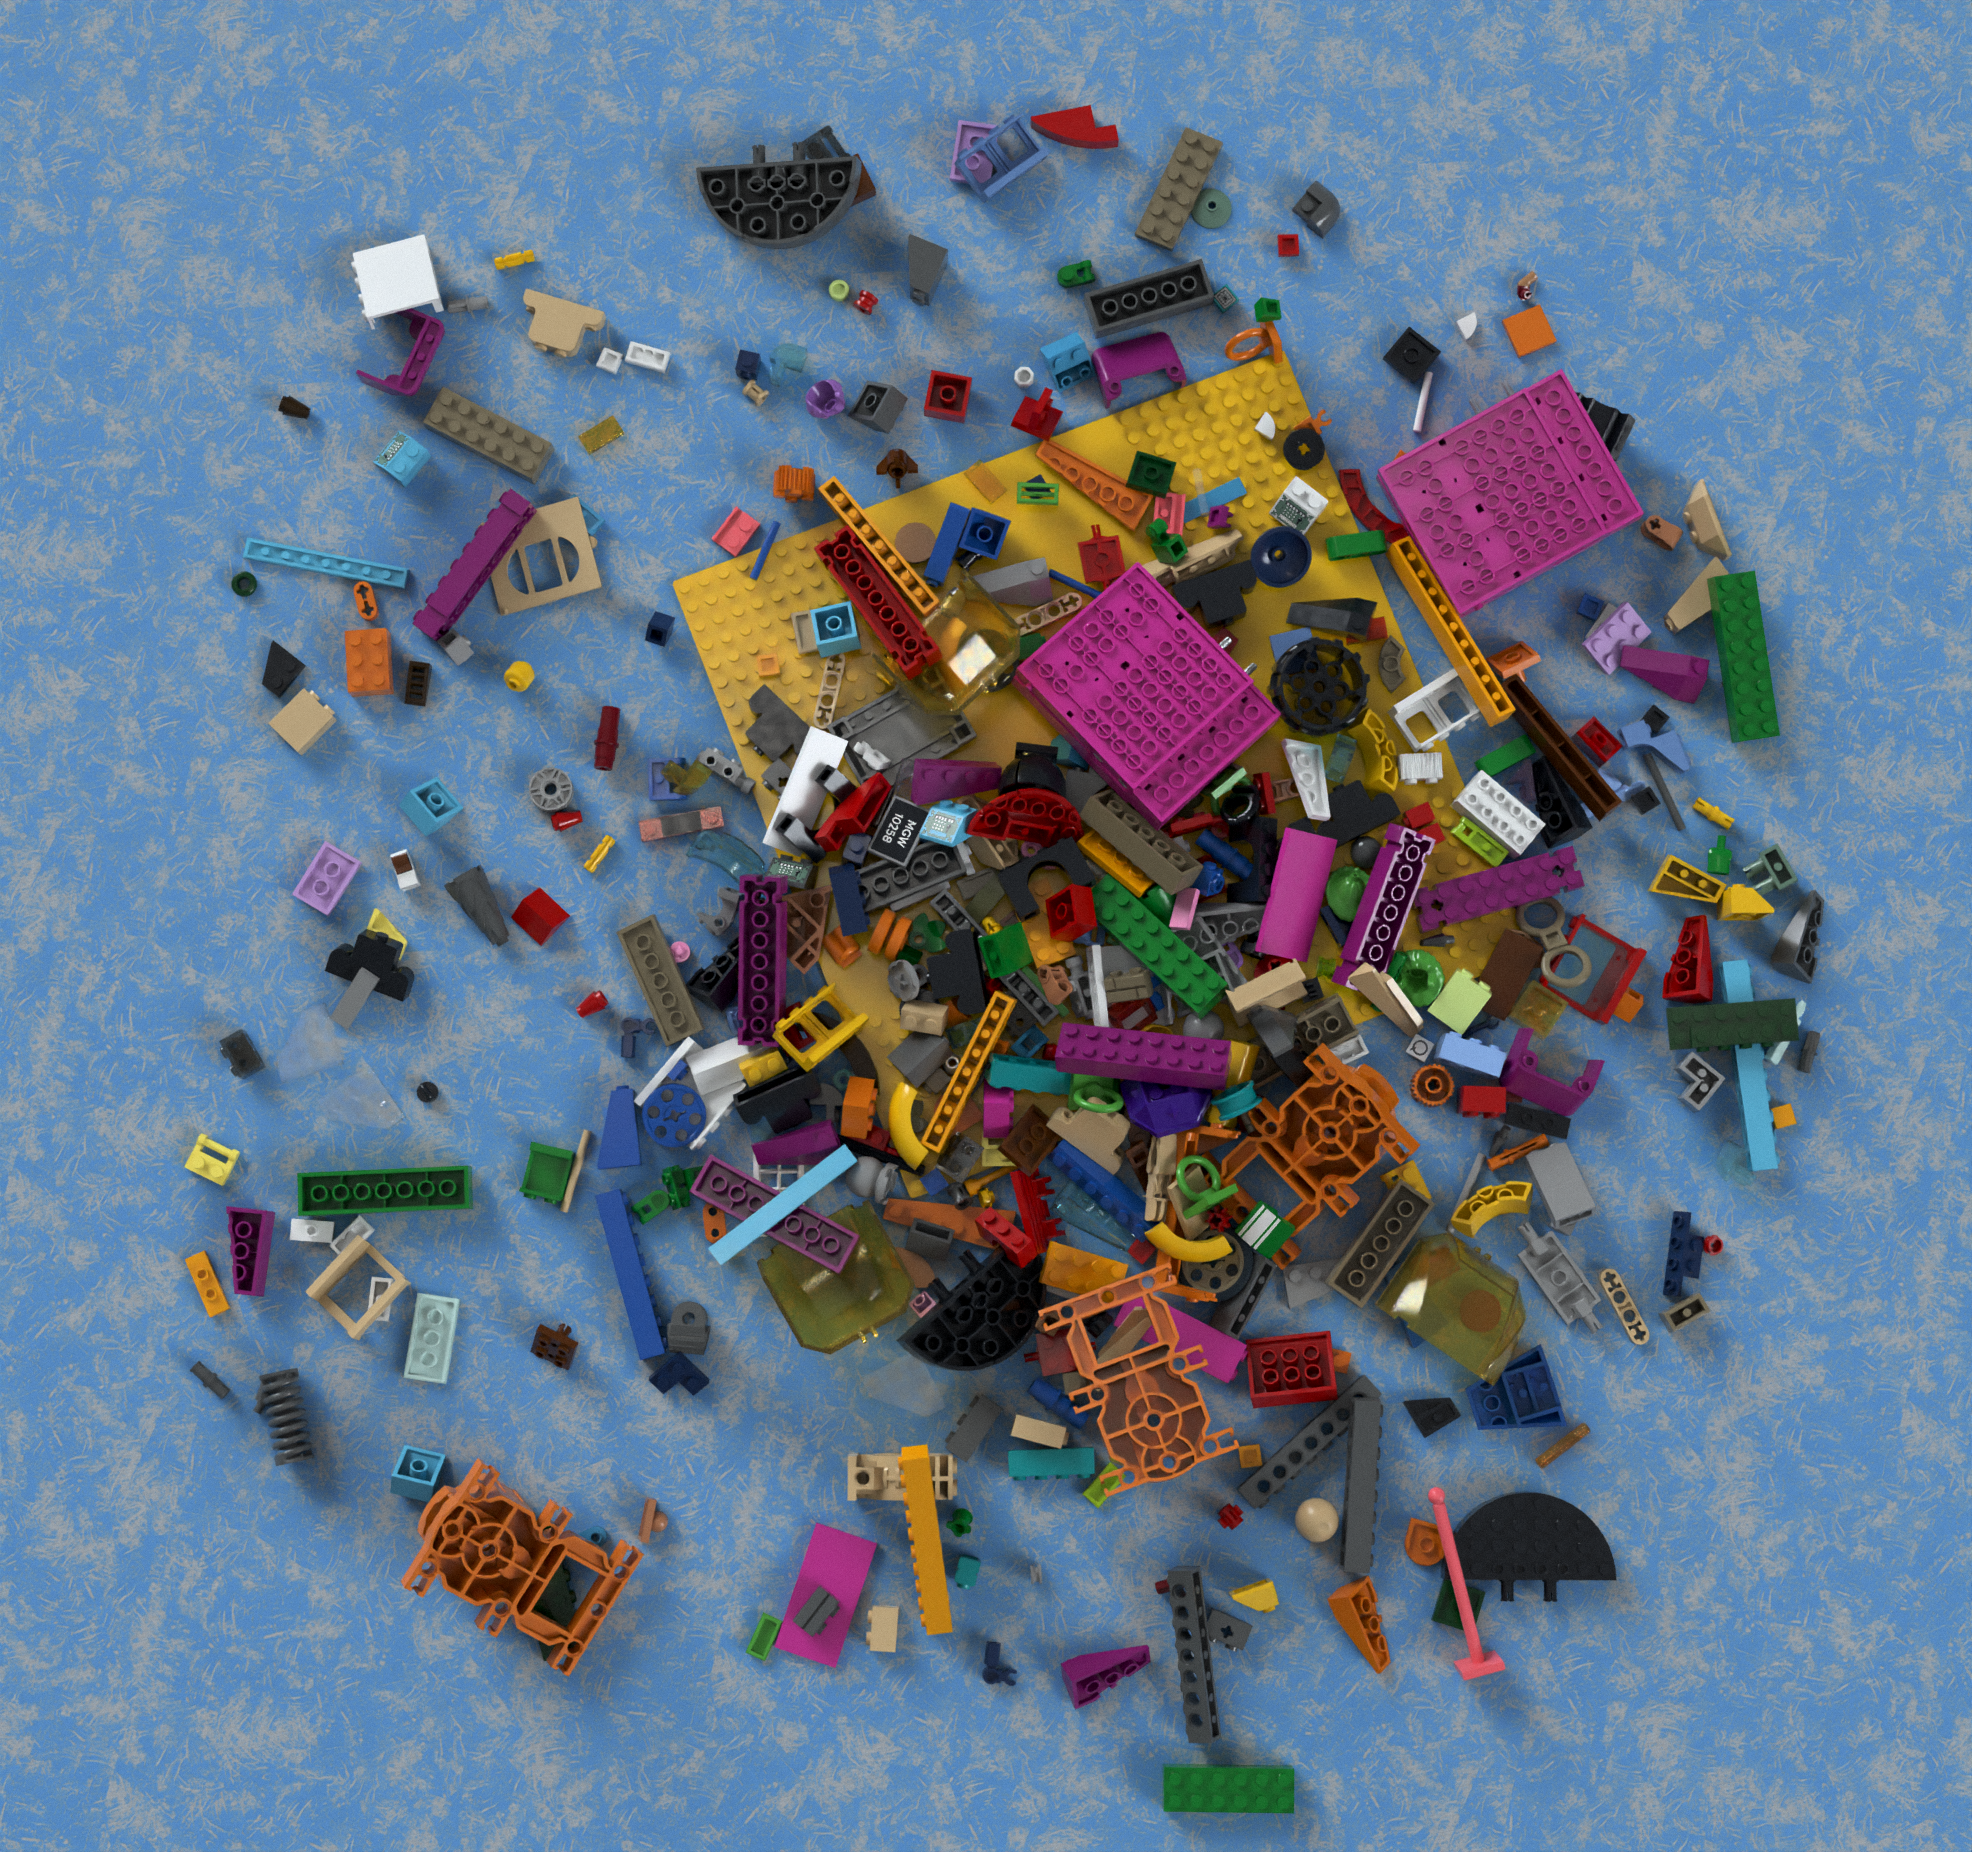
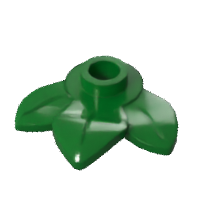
[908,913,946,953]

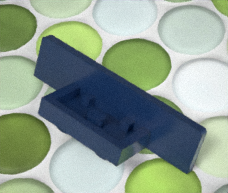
[1663,1211,1704,1297]

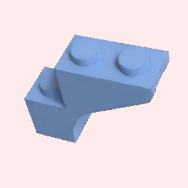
[1617,719,1691,774]

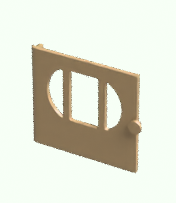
[478,496,602,616]

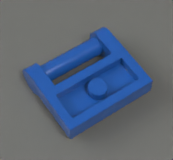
[648,757,687,801]

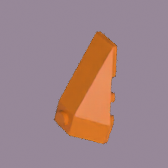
[1327,1575,1391,1674]

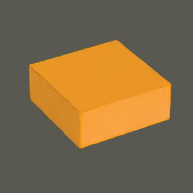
[756,653,780,678]
[1769,1103,1797,1129]
[1238,1444,1262,1468]

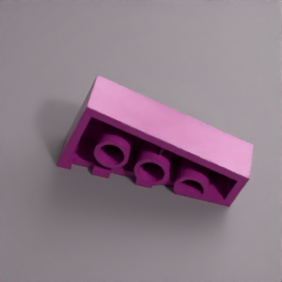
[226,1206,275,1297]

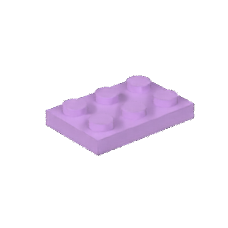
[950,120,999,184]
[1581,602,1651,675]
[292,841,362,916]

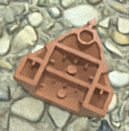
[782,885,832,975]

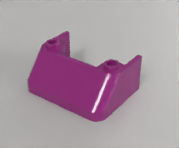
[356,308,445,396]
[1499,1028,1605,1116]

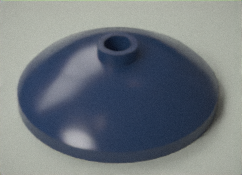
[1250,526,1312,588]

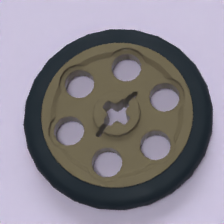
[1178,1225,1253,1302]

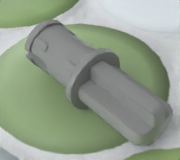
[447,295,489,313]

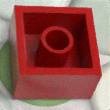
[924,370,972,424]
[1045,884,1097,942]
[1457,1085,1506,1119]

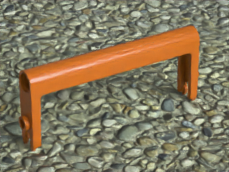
[1153,1123,1241,1303]

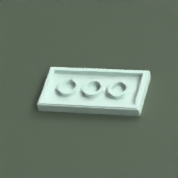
[403,1293,460,1384]

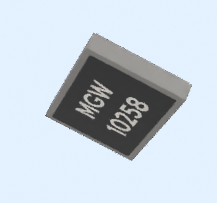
[867,795,930,869]

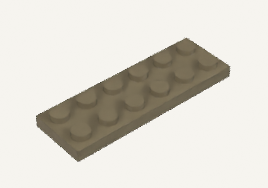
[1135,127,1223,252]
[616,914,705,1047]

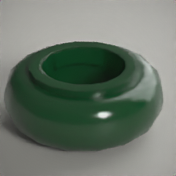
[231,571,257,597]

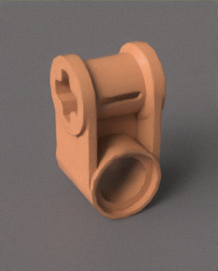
[1640,515,1683,551]
[1271,778,1300,804]
[1037,965,1073,1005]

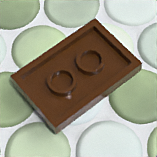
[997,1104,1061,1177]

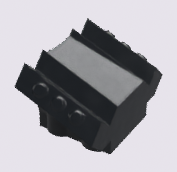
[1575,392,1636,461]

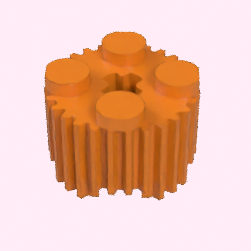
[773,465,815,503]
[1409,1064,1455,1108]

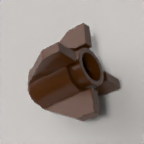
[876,448,918,489]

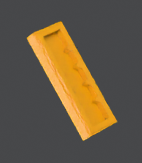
[185,1250,231,1318]

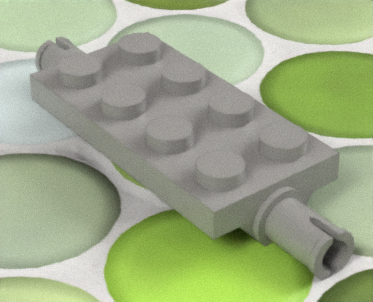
[1517,1221,1603,1334]

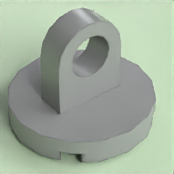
[888,959,928,1002]

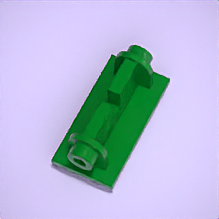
[662,1165,691,1211]

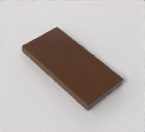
[1477,928,1544,1021]

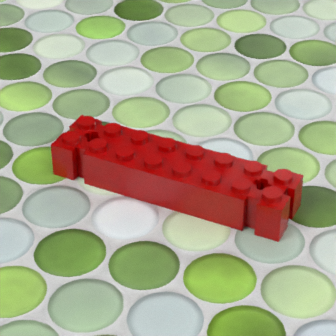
[814,525,943,681]

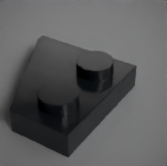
[262,640,306,698]
[1402,1397,1461,1438]

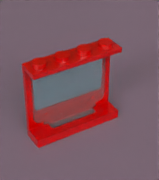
[1537,913,1647,1025]

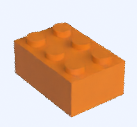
[345,628,394,697]

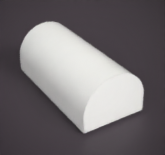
[368,1277,394,1321]

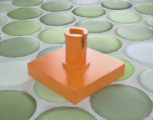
[1486,641,1541,682]

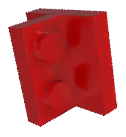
[1011,387,1063,442]

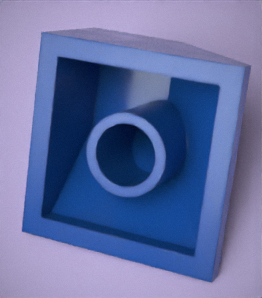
[958,507,1011,560]

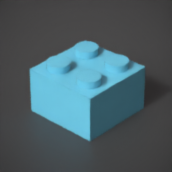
[810,601,861,658]

